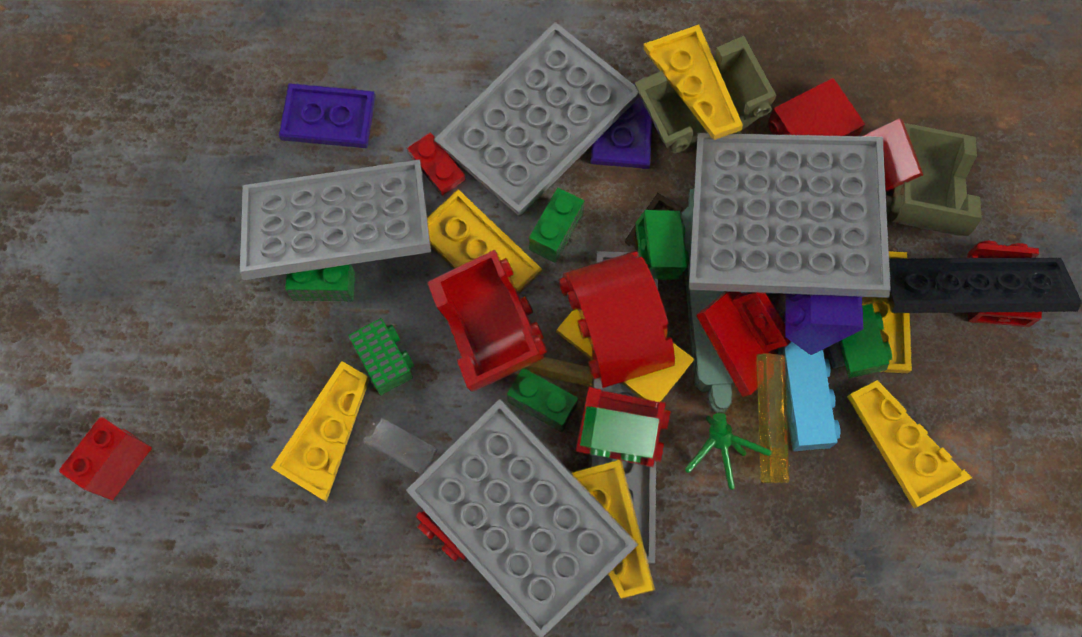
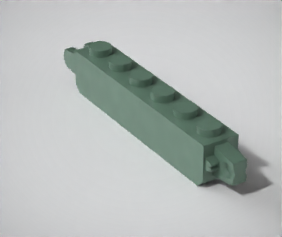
[681,188,736,413]

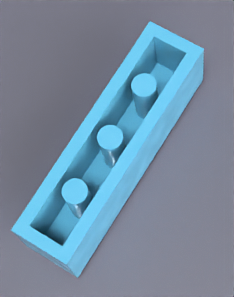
[778,322,840,451]

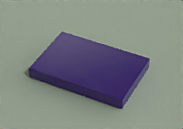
[279,83,376,148]
[591,84,653,169]

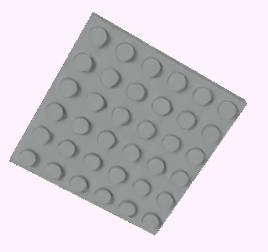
[689,133,891,298]

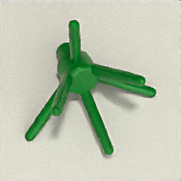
[685,413,772,490]

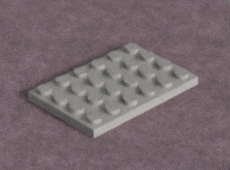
[434,22,640,217]
[240,159,431,280]
[406,399,638,637]

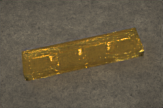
[757,353,790,483]

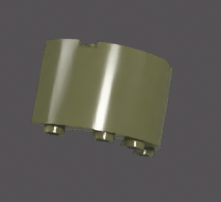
[635,36,776,154]
[886,123,982,236]

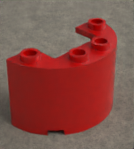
[427,250,547,392]
[558,251,675,388]

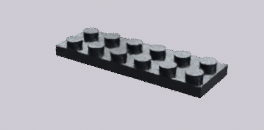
[887,258,1082,313]

